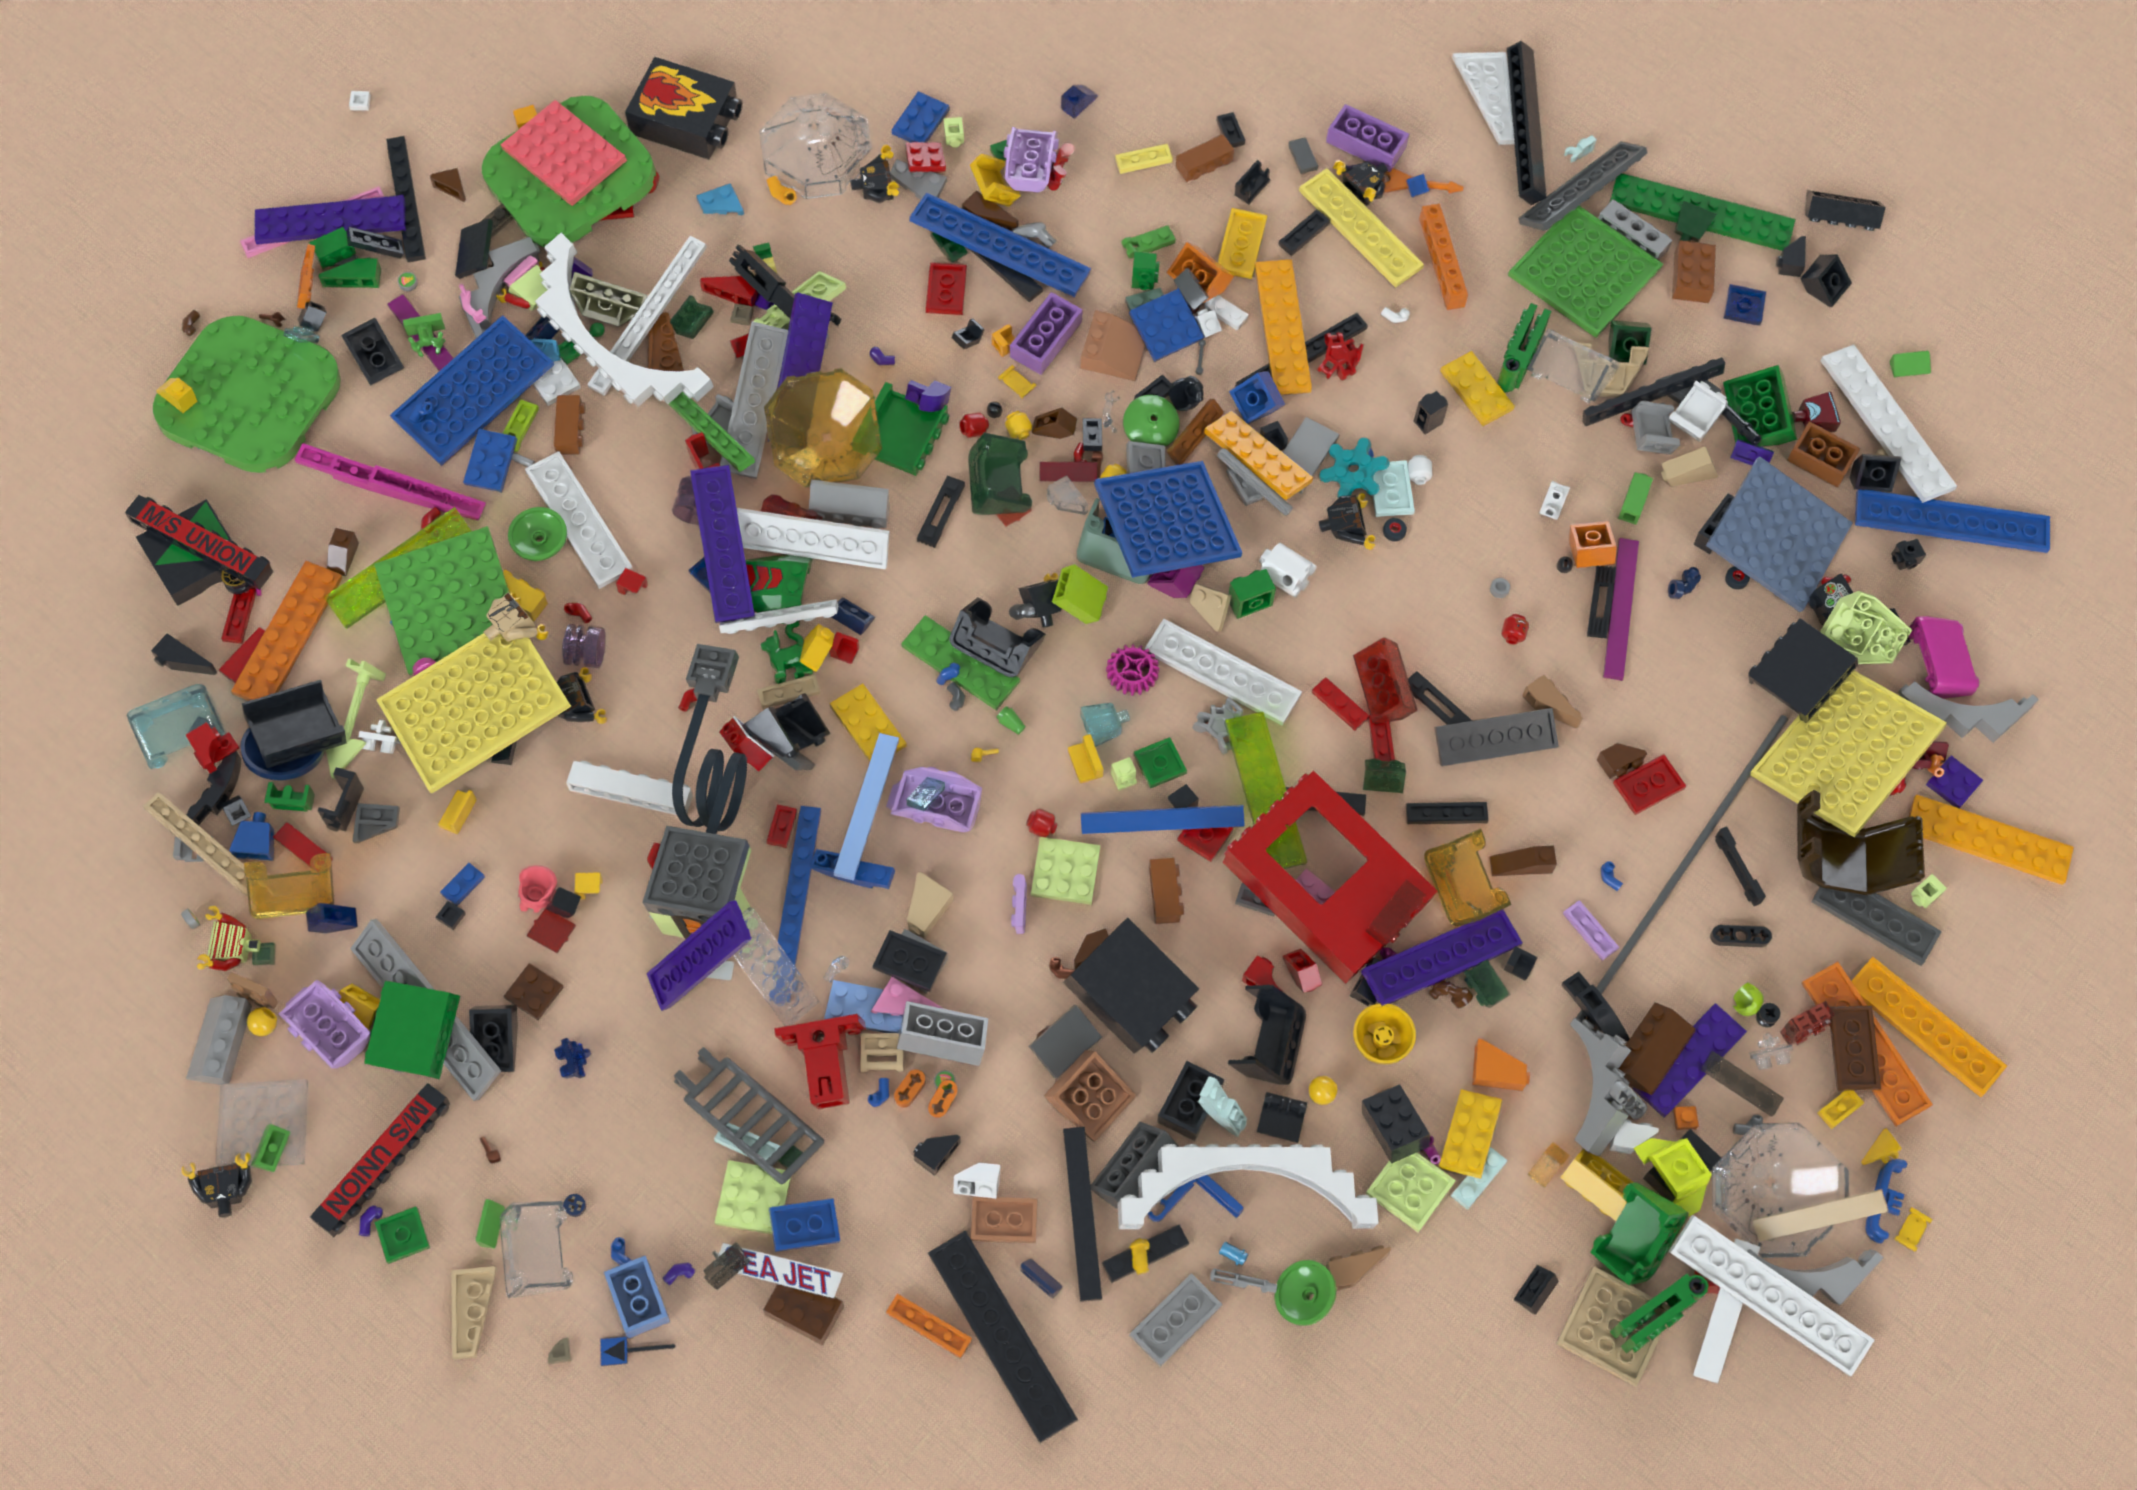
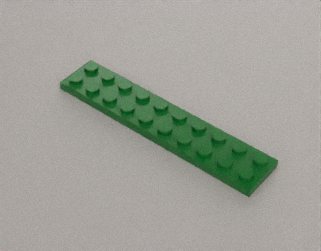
[1609,173,1796,251]

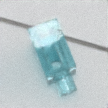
[1080,703,1130,747]

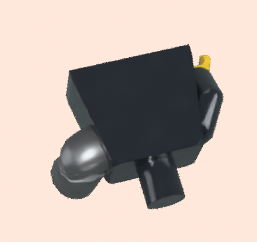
[1009,573,1062,627]

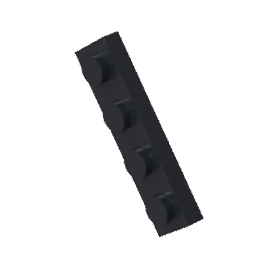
[1102,1224,1189,1283]

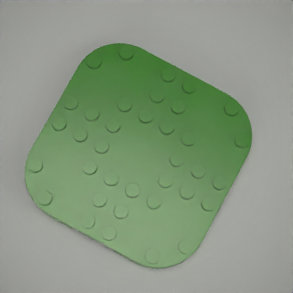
[482,96,656,247]
[153,316,341,473]

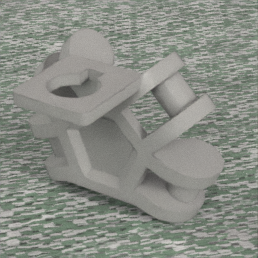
[1192,697,1246,755]

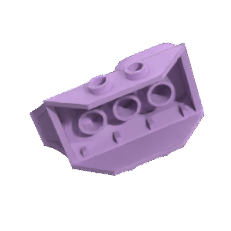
[1004,127,1059,192]
[886,767,982,832]
[278,980,371,1068]

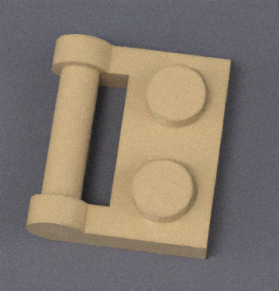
[861,1033,904,1072]

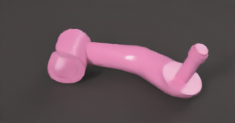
[459,284,486,324]

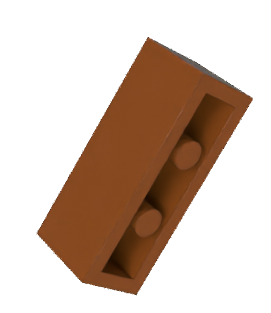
[1175,134,1234,182]
[554,395,585,455]
[1149,858,1184,924]

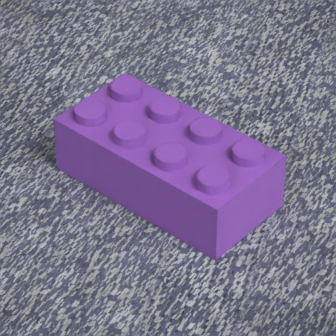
[1326,104,1409,172]
[1010,292,1083,375]

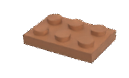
[971,1196,1037,1243]

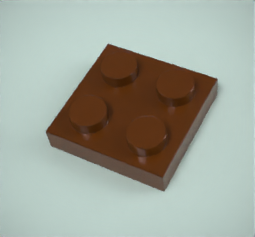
[504,963,564,1020]

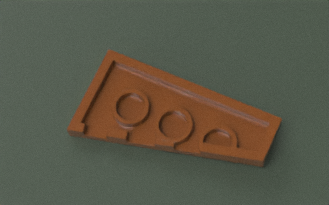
[648,312,684,372]

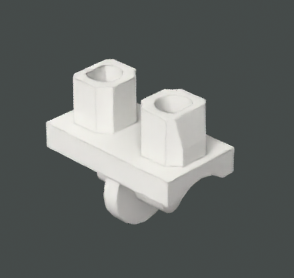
[1539,481,1570,520]
[359,720,400,754]

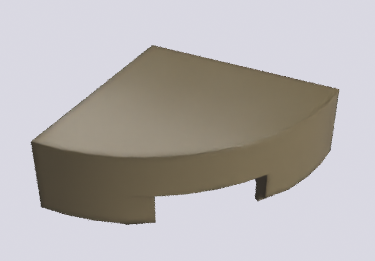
[548,1338,571,1364]

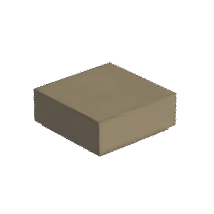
[730,303,754,326]

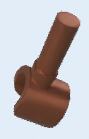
[259,312,286,327]
[1091,451,1103,478]
[480,1137,501,1164]

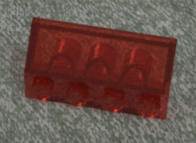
[1353,637,1418,724]

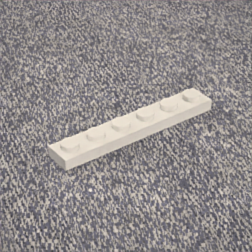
[719,599,839,634]

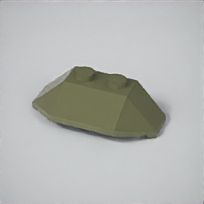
[569,272,648,327]

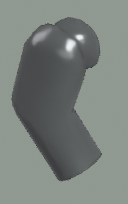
[947,682,965,711]
[1733,1114,1763,1136]

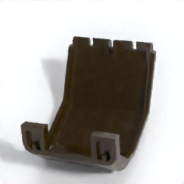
[1797,790,1925,896]

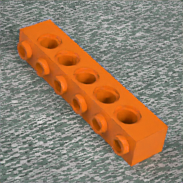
[1419,203,1468,310]

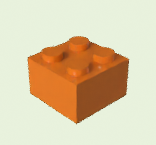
[1569,521,1617,568]

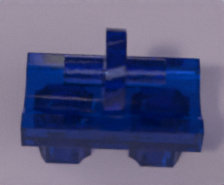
[554,1038,591,1079]

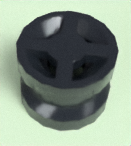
[1756,1003,1781,1028]

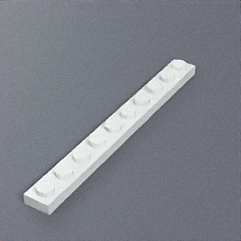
[587,236,707,396]

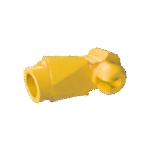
[1129,1238,1150,1275]

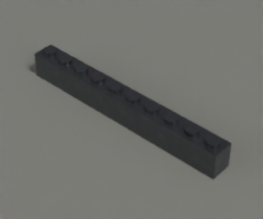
[1507,41,1547,205]

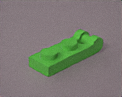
[1121,225,1176,259]

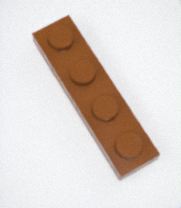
[1166,399,1225,465]

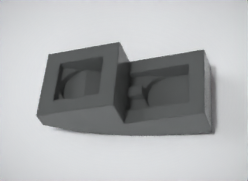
[1174,268,1209,310]

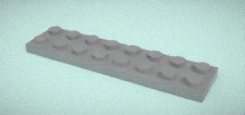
[720,321,788,479]

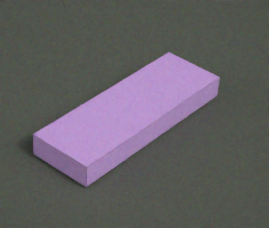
[1563,900,1619,961]

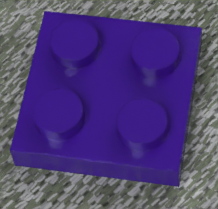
[1926,755,1983,809]

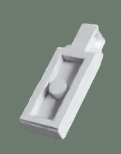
[1204,295,1249,330]

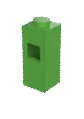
[1618,472,1653,525]

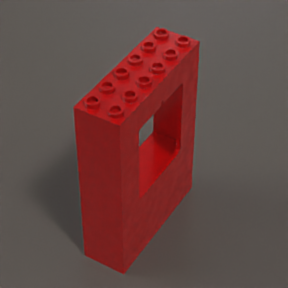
[1222,770,1438,984]

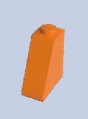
[1472,1039,1530,1091]

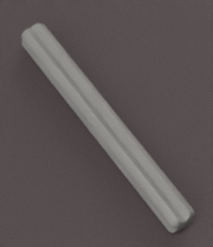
[1217,448,1293,515]

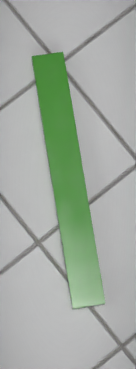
[668,391,755,472]

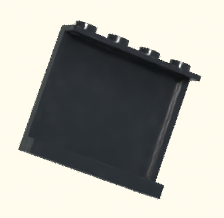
[1748,618,1858,723]
[242,680,347,768]

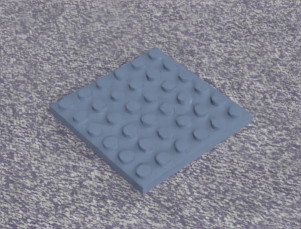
[1706,457,1853,612]

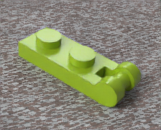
[502,399,539,452]

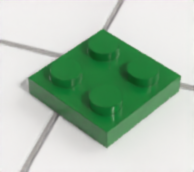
[1133,737,1187,789]
[374,1206,430,1264]

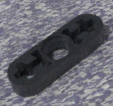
[1710,925,1772,947]

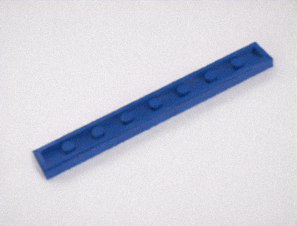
[1081,805,1245,834]

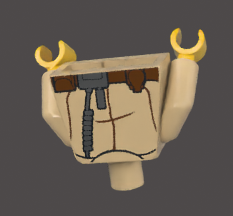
[483,592,548,641]

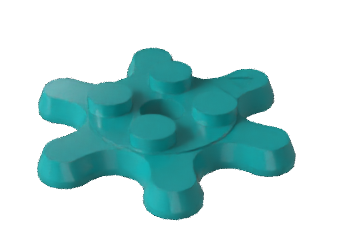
[1319,437,1390,498]

